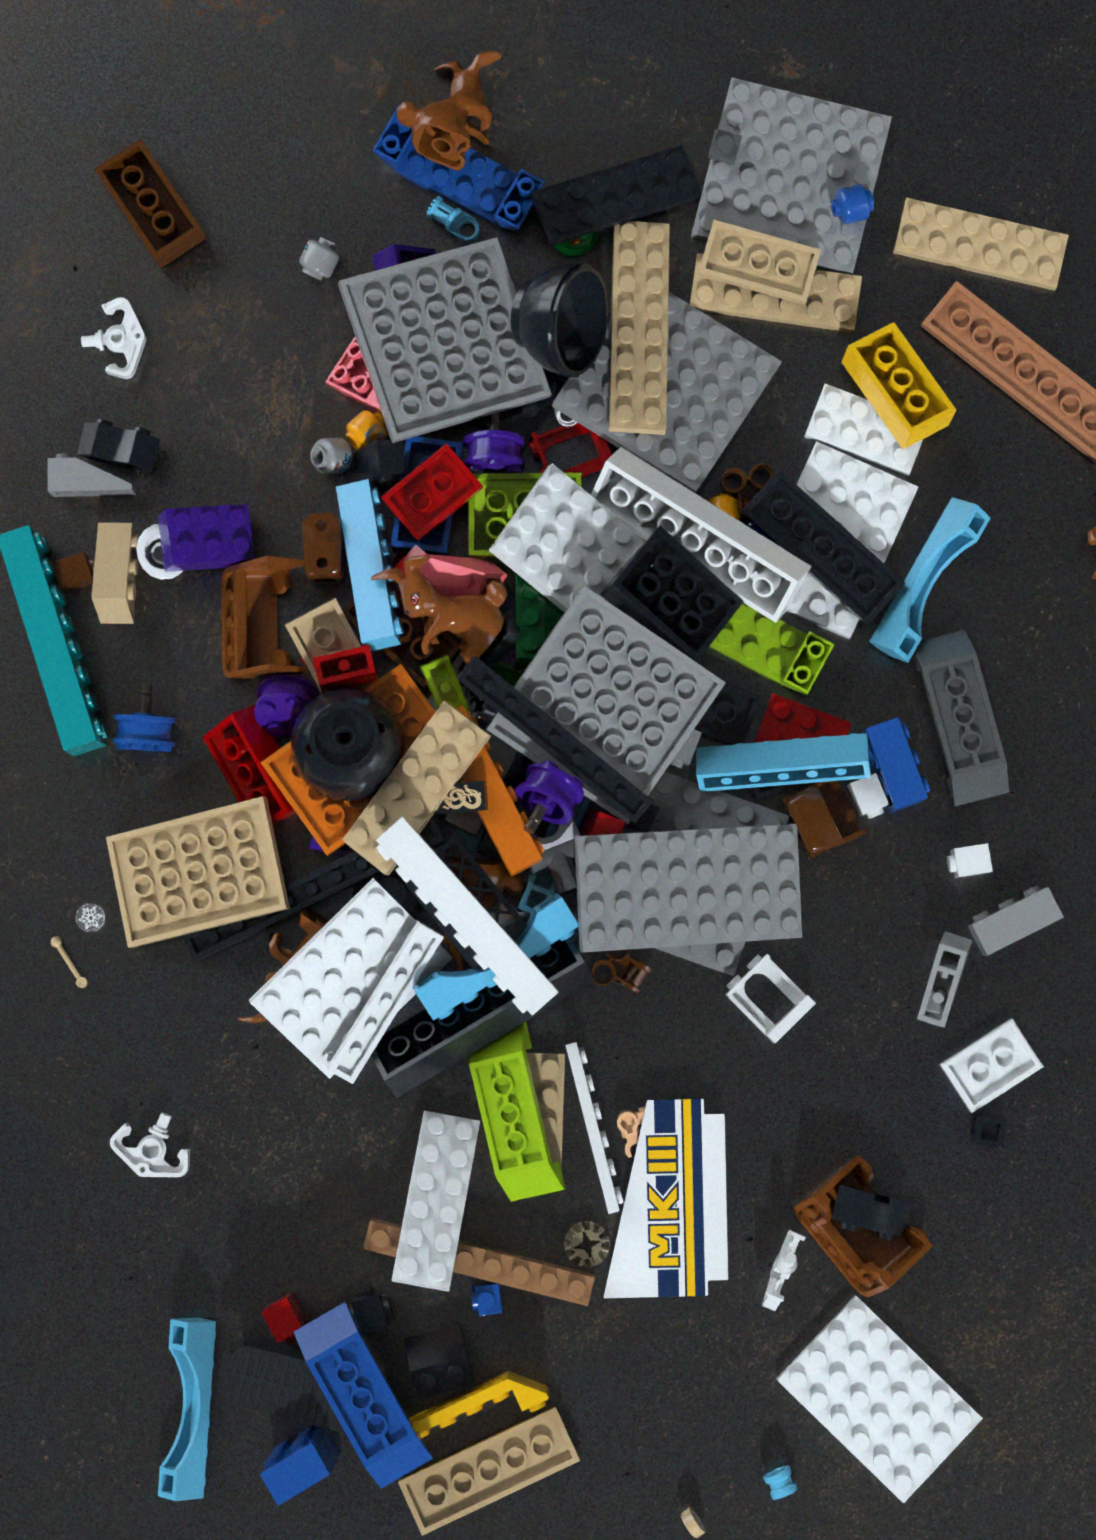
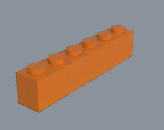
[456,705,544,877]

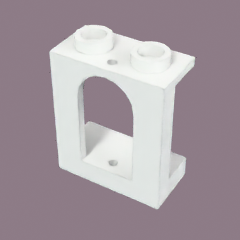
[725,954,816,1043]

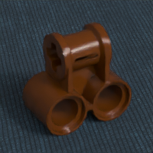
[720,463,774,522]
[590,949,653,994]

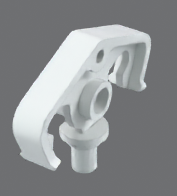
[81,297,147,379]
[110,1112,190,1177]
[762,1230,806,1311]

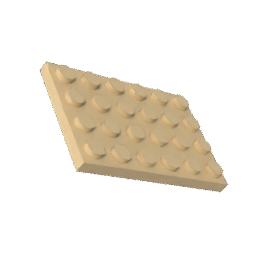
[106,796,290,948]

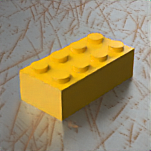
[842,322,956,450]

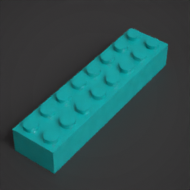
[0,525,108,756]

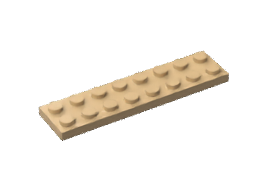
[609,221,670,435]

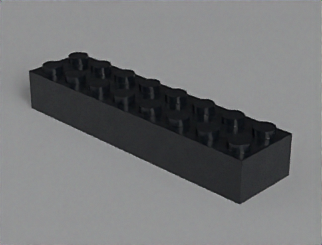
[371,937,595,1098]

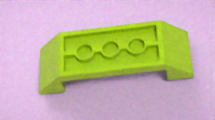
[709,602,835,695]
[469,1022,566,1202]

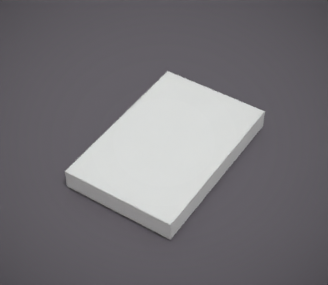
[939,1018,1044,1113]

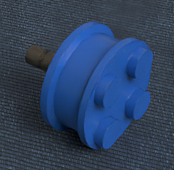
[112,685,177,752]

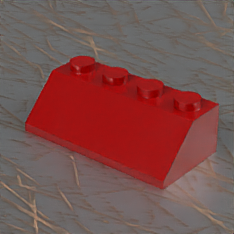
[202,705,296,826]

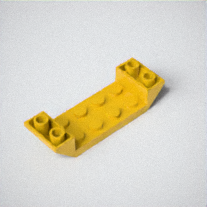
[408,1371,549,1438]

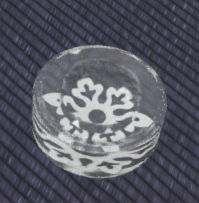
[75,903,105,932]

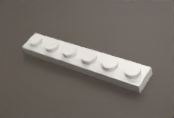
[327,921,444,1084]
[566,1042,623,1214]

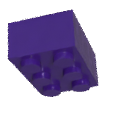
[158,504,255,572]

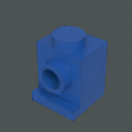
[471,1282,503,1316]

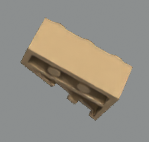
[91,523,140,624]

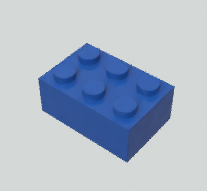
[861,717,930,814]

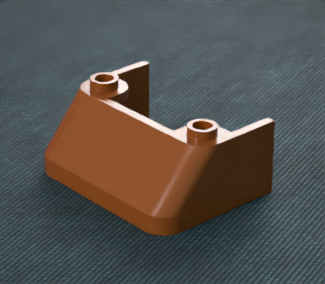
[221,556,307,679]

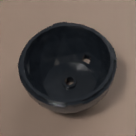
[511,263,609,378]
[290,687,405,801]

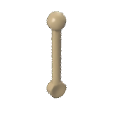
[50,936,88,988]

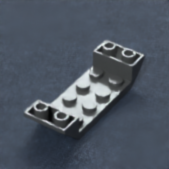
[912,630,1009,807]

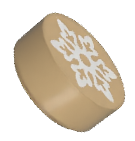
[681,1507,706,1538]

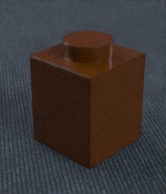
[51,552,95,593]

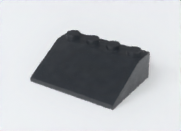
[600,525,744,662]

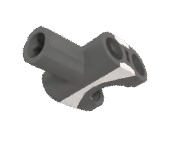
[529,819,580,896]

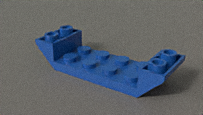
[373,103,545,231]
[294,1301,433,1489]

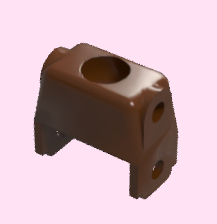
[302,513,345,585]
[782,781,868,858]

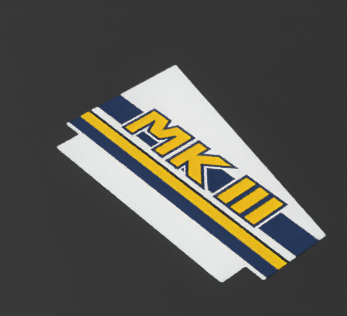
[604,1099,728,1298]

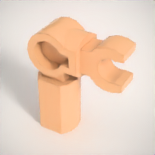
[617,1106,646,1158]

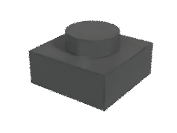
[708,129,742,165]

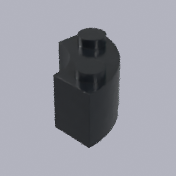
[77,419,160,471]
[831,1185,911,1241]

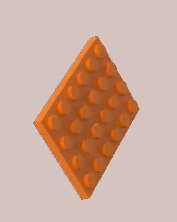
[260,664,436,856]

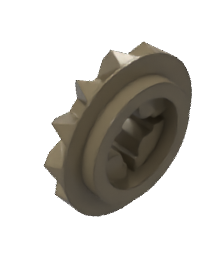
[564,1221,610,1267]

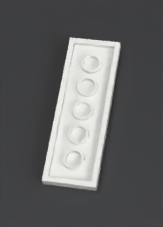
[392,1111,480,1292]

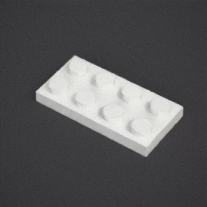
[804,384,923,476]

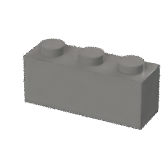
[968,885,1064,956]

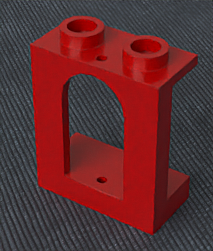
[528,422,612,479]

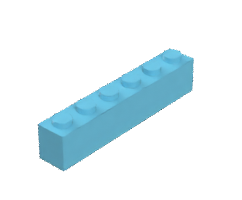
[336,479,404,651]
[696,733,871,792]

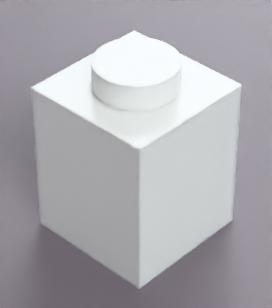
[847,773,889,819]
[947,843,993,878]

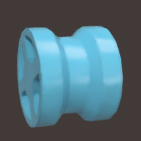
[763,1466,799,1500]

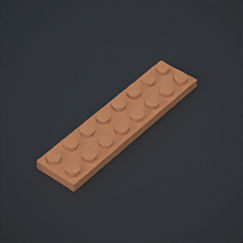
[921,281,1096,463]

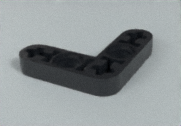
[457,618,520,723]

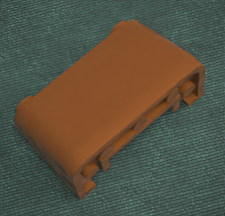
[794,1155,933,1297]

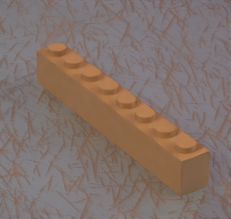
[363,1218,595,1306]

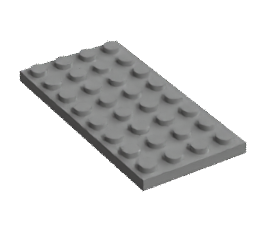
[574,824,802,952]

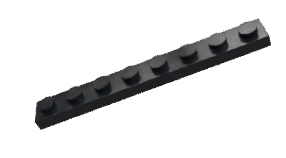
[456,655,653,823]

